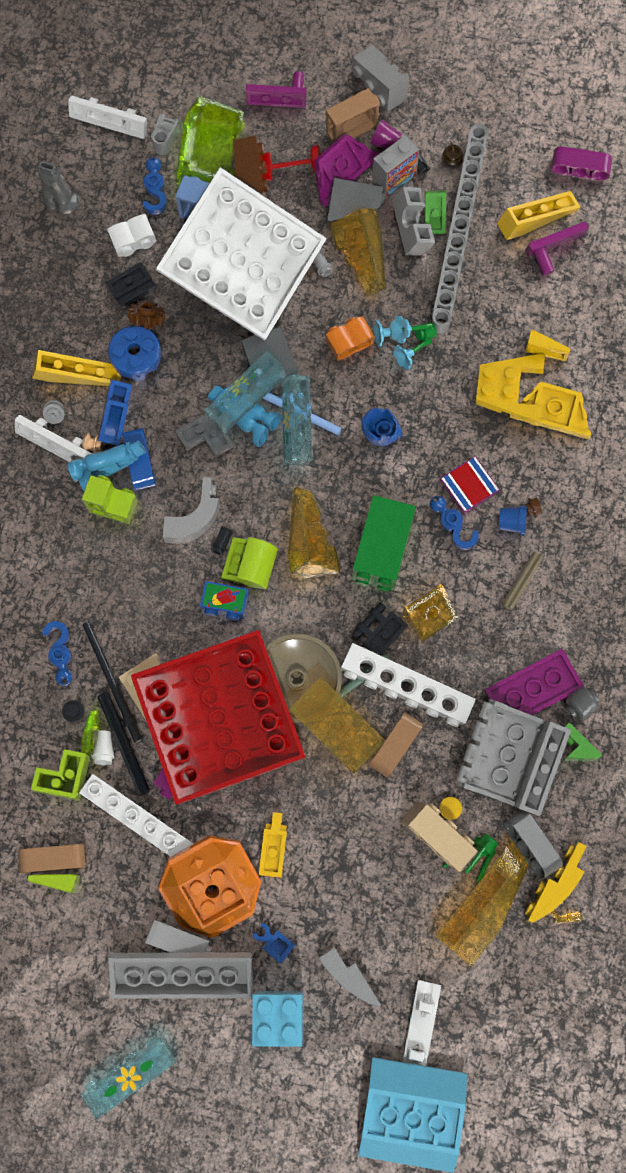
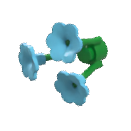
[373,316,437,370]

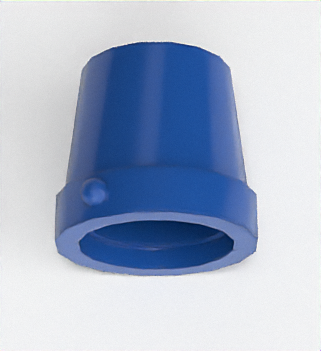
[499,505,527,535]

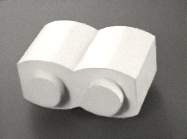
[107,214,156,257]

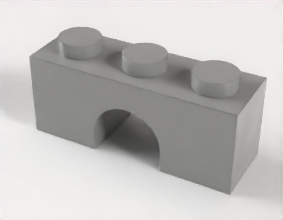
[392,187,435,256]

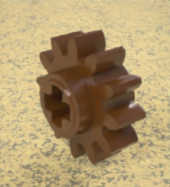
[128,301,165,329]

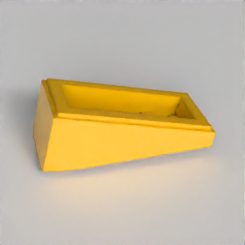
[525,329,570,361]

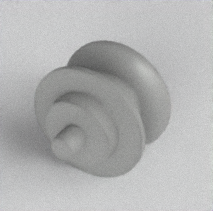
[43,400,65,424]

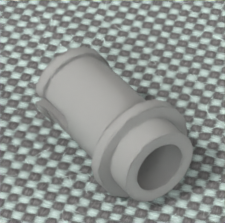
[313,249,333,277]

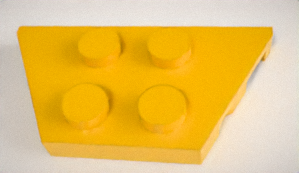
[509,381,591,439]

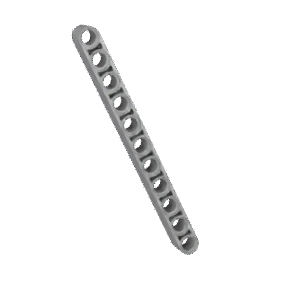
[432,124,488,334]

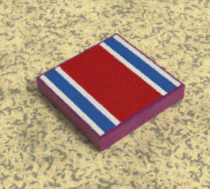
[440,456,500,514]

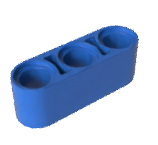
[122,428,156,491]

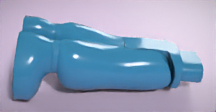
[208,385,282,447]
[67,440,146,492]

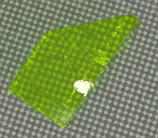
[81,710,102,755]

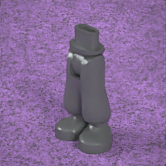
[38,161,80,214]

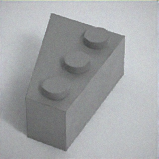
[352,45,409,112]

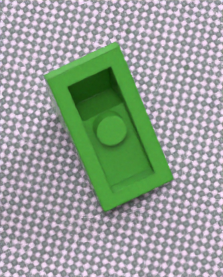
[423,190,446,234]
[564,723,602,761]

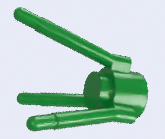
[442,833,498,882]

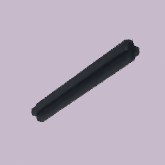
[97,692,150,796]

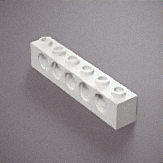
[341,643,476,727]
[79,774,193,857]

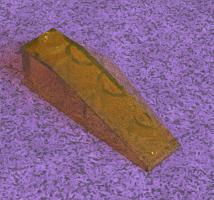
[330,209,386,296]
[288,487,340,578]

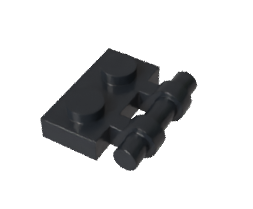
[351,602,408,656]

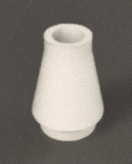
[92,730,115,765]

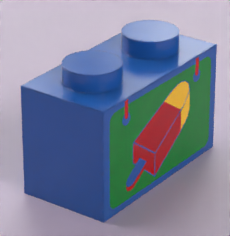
[200,581,250,621]

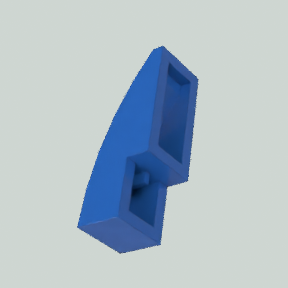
[98,380,132,446]

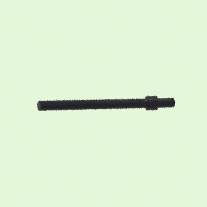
[82,621,143,743]

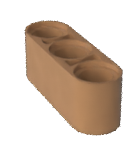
[369,712,424,778]
[18,844,86,874]

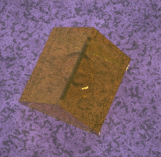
[403,584,458,642]

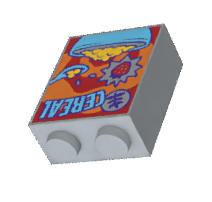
[372,135,419,198]

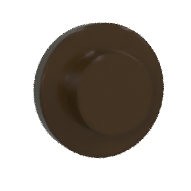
[443,144,463,165]

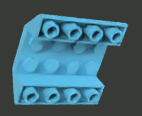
[358,1057,467,1173]

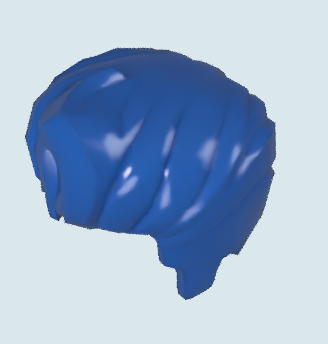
[361,408,402,446]

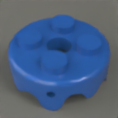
[108,326,162,381]

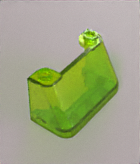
[175,96,245,184]

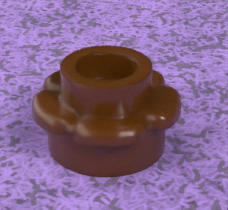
[525,497,543,518]

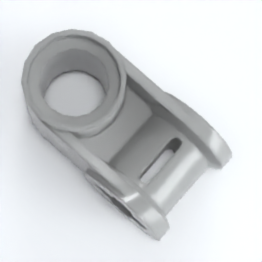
[151,113,182,155]

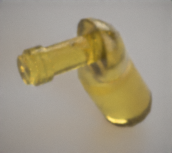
[551,909,583,924]

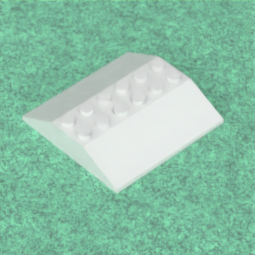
[156,168,327,341]

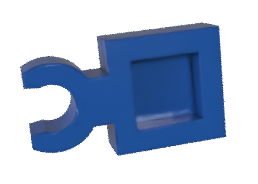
[253,923,295,964]

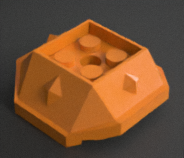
[158,835,261,938]

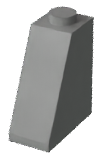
[145,920,213,953]

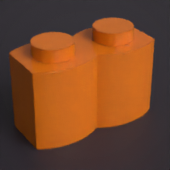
[326,316,375,361]

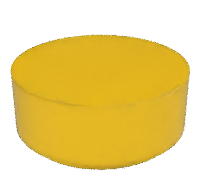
[439,797,462,820]

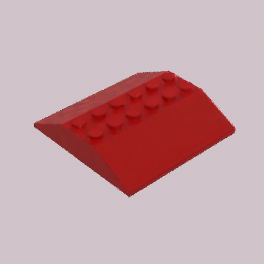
[130,630,306,805]

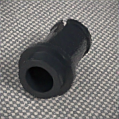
[417,150,431,176]
[211,526,234,556]

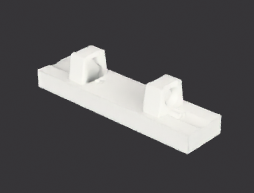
[68,96,147,139]
[14,415,92,462]
[402,980,441,1066]

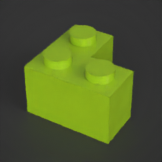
[82,475,138,524]
[31,749,90,801]

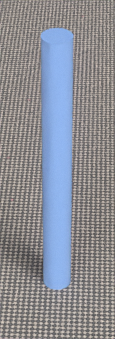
[263,392,342,435]

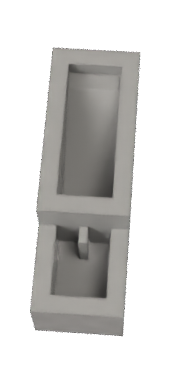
[319,948,381,1007]

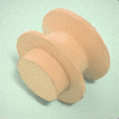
[82,433,103,453]

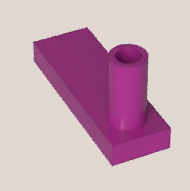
[246,71,307,108]
[525,221,589,276]

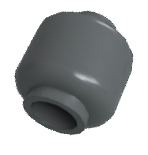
[565,687,600,720]

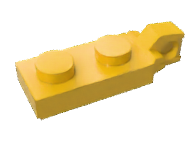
[259,812,287,878]

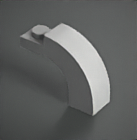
[163,477,220,544]

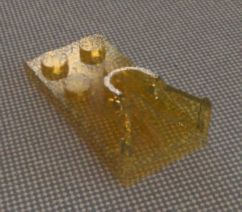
[288,677,386,774]

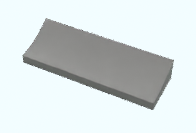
[108,952,254,999]

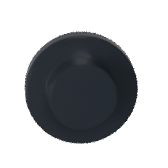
[62,700,85,723]

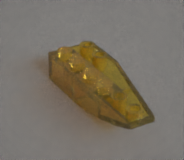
[434,840,529,968]

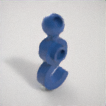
[143,157,167,215]
[429,496,479,550]
[42,621,73,686]

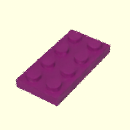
[484,648,585,716]

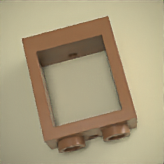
[326,88,380,143]

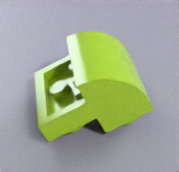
[221,537,278,589]

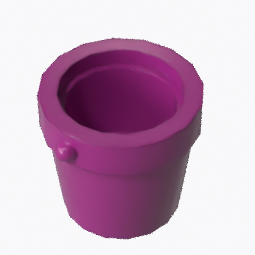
[370,120,403,150]

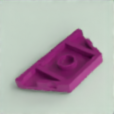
[314,134,379,207]

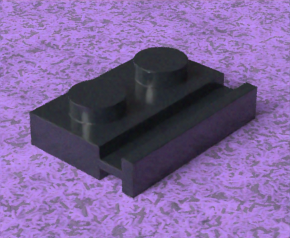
[105,262,157,309]

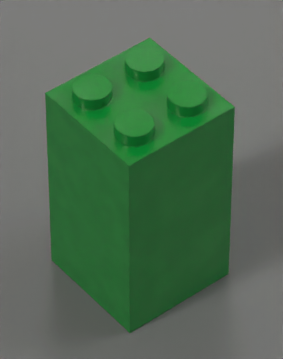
[352,495,416,592]

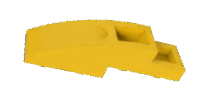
[524,842,587,923]

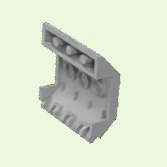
[456,699,571,816]

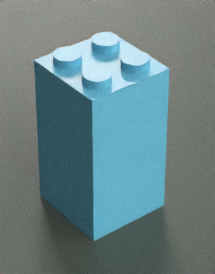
[252,991,304,1047]

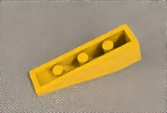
[497,191,580,240]
[32,350,121,386]

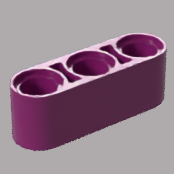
[551,146,612,181]

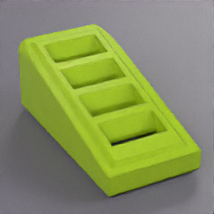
[27,874,80,894]

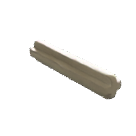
[502,552,543,610]

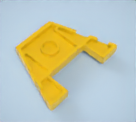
[476,353,545,426]

